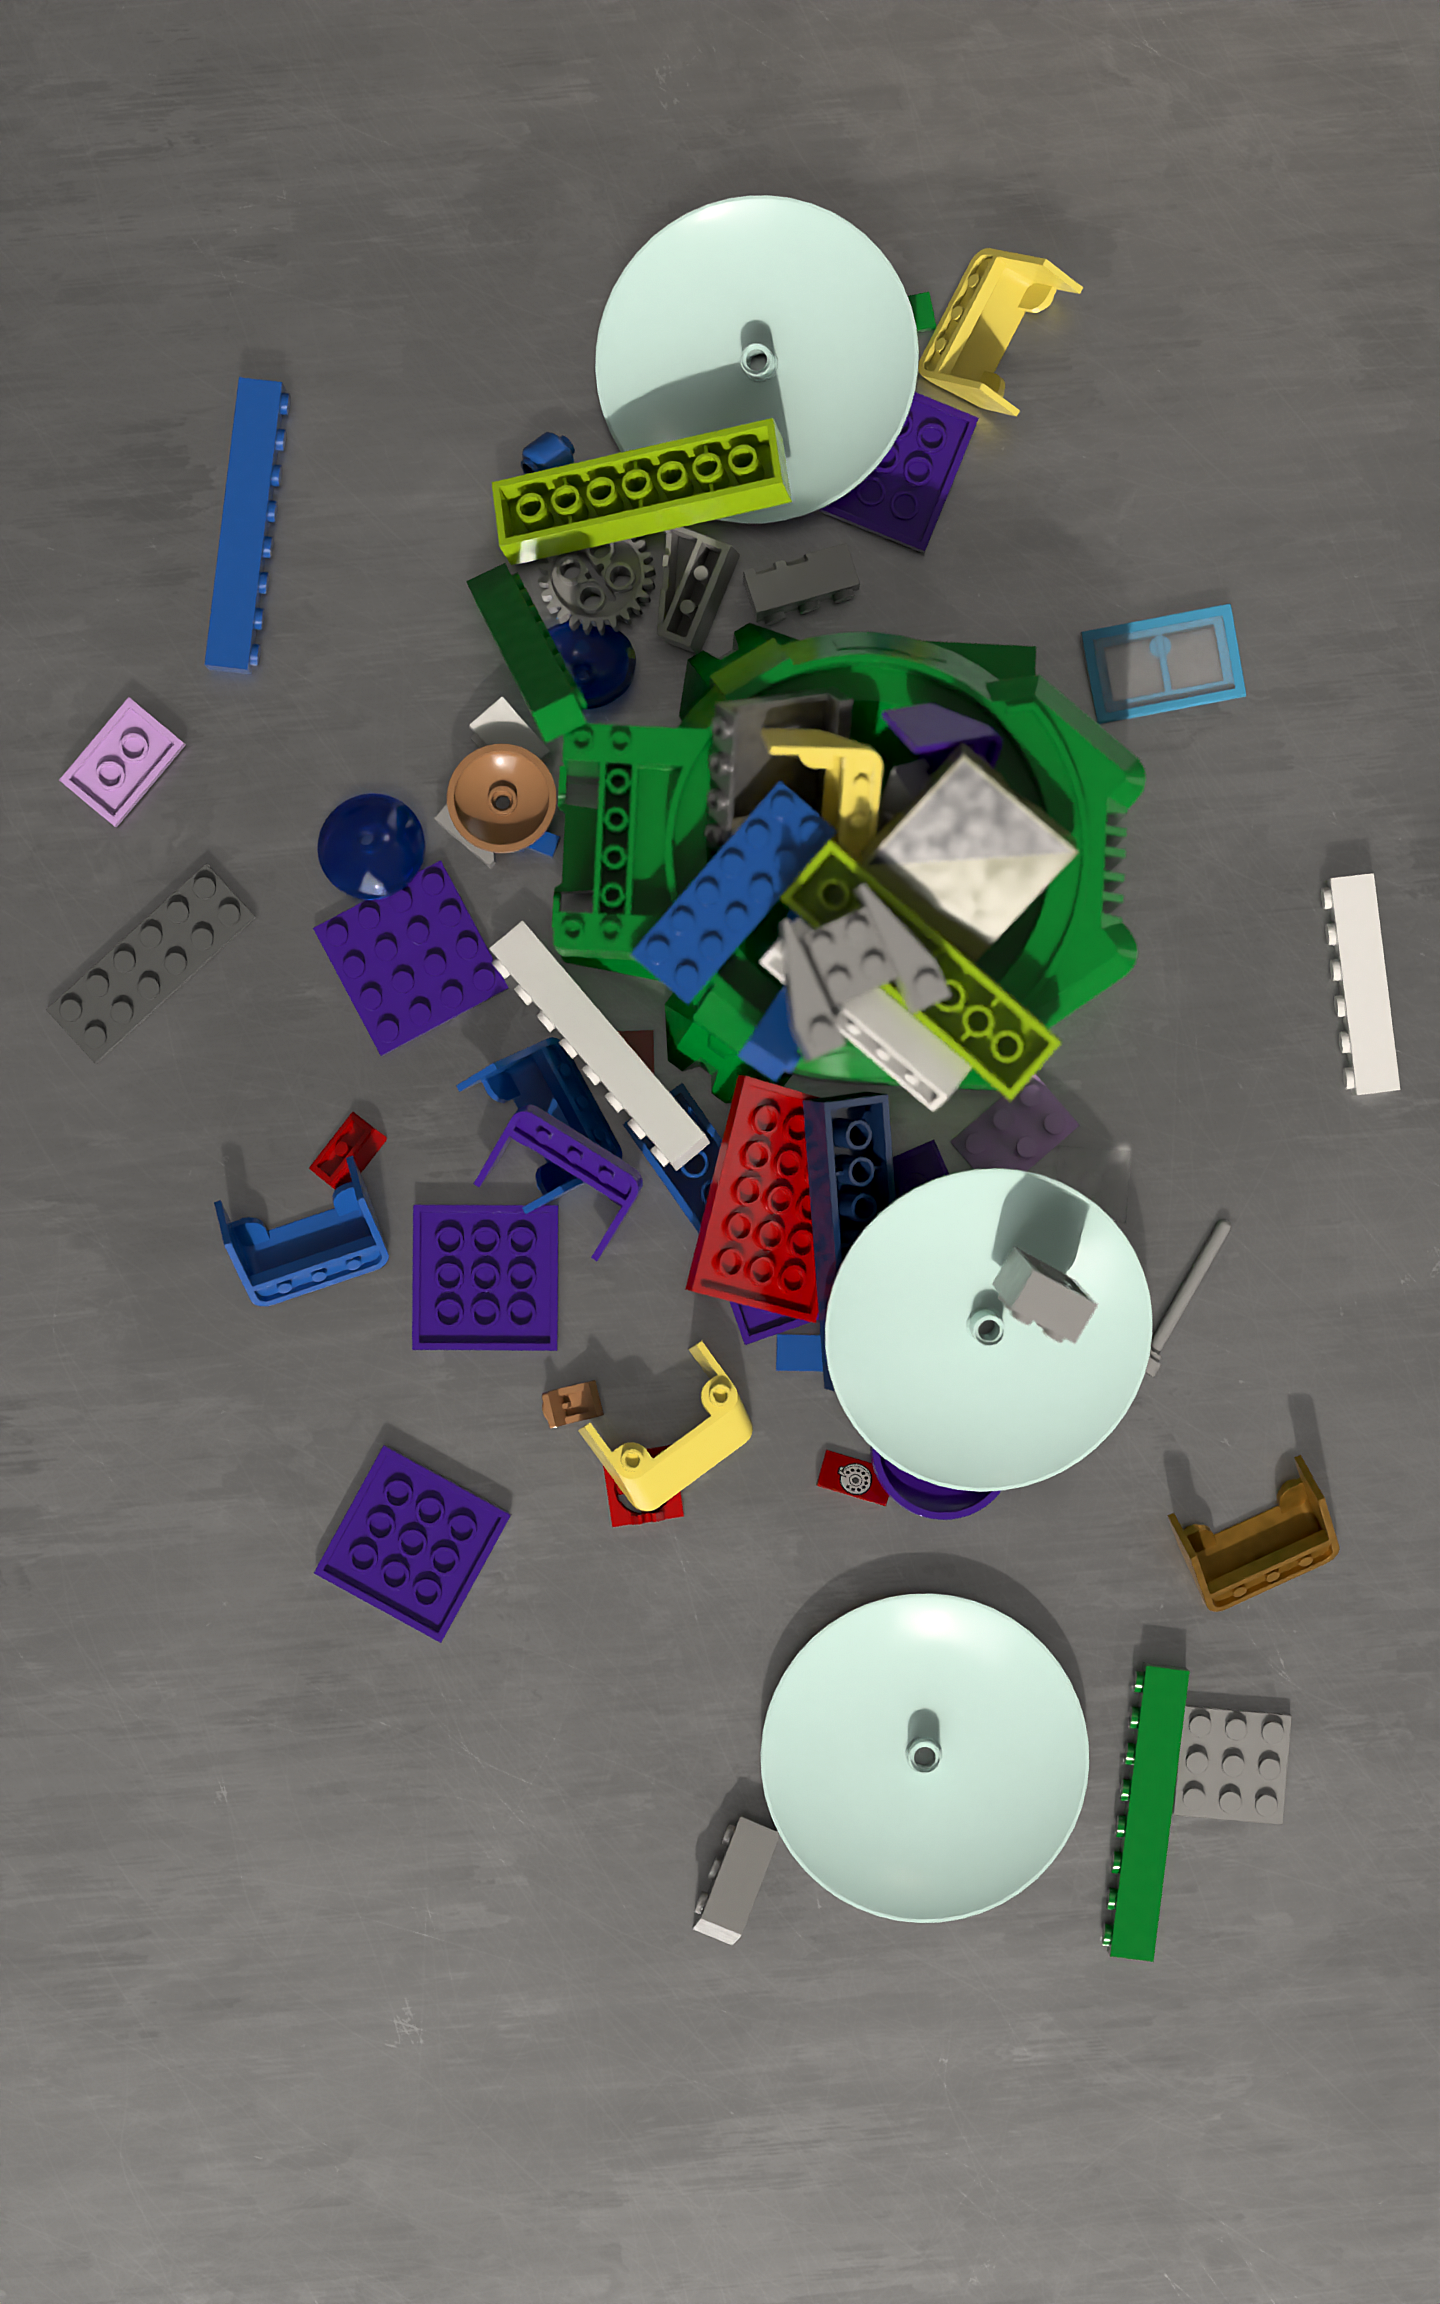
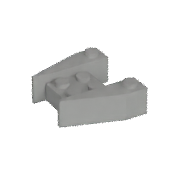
[779,884,951,1063]

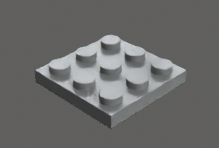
[1172,1705,1292,1825]

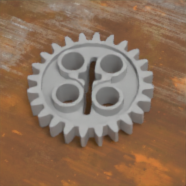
[538,537,656,635]

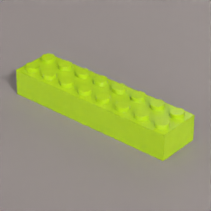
[491,418,792,565]
[780,840,1063,1101]

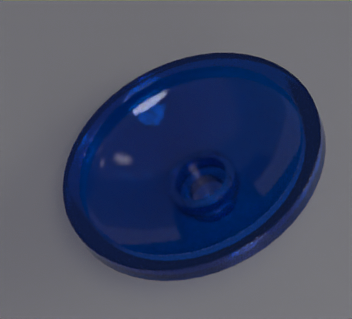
[548,620,636,710]
[317,793,426,900]

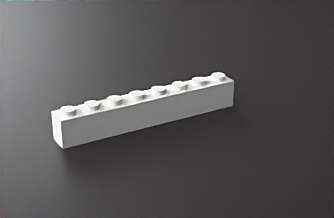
[489,921,710,1171]

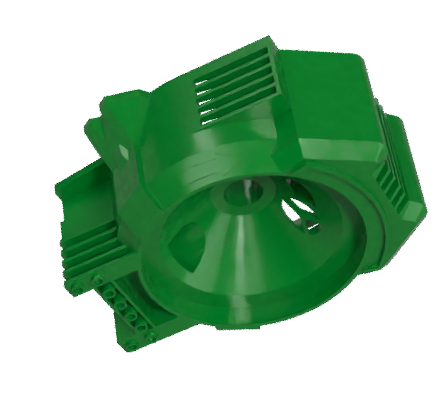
[552,622,1146,1104]

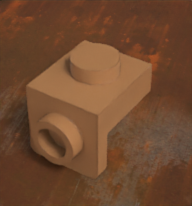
[542,1380,604,1428]

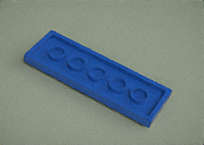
[630,782,837,1004]

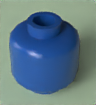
[520,432,575,474]

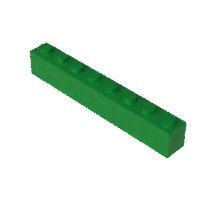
[466,563,587,743]
[1102,1662,1190,1962]

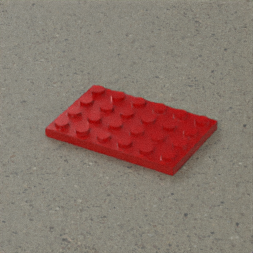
[685,1075,820,1323]

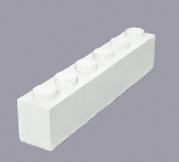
[1321,873,1400,1096]
[760,917,972,1112]

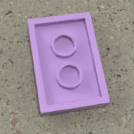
[59,697,186,828]
[950,1074,1080,1171]

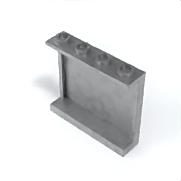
[705,687,853,853]

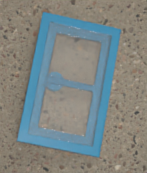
[1081,603,1246,724]

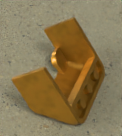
[1167,1455,1340,1612]

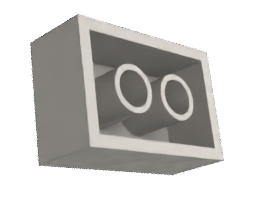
[992,1246,1098,1344]

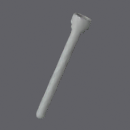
[1145,1219,1231,1377]

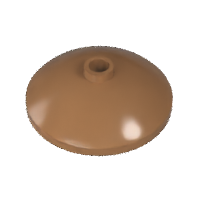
[447,744,557,853]

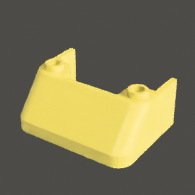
[918,248,1083,417]
[761,728,882,892]
[578,1341,753,1511]

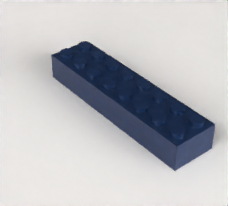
[803,1091,896,1392]

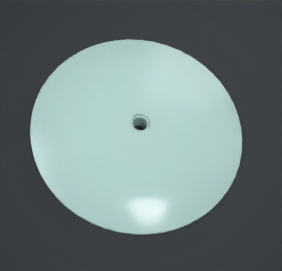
[595,195,919,524]
[825,1168,1152,1492]
[761,1593,1089,1923]

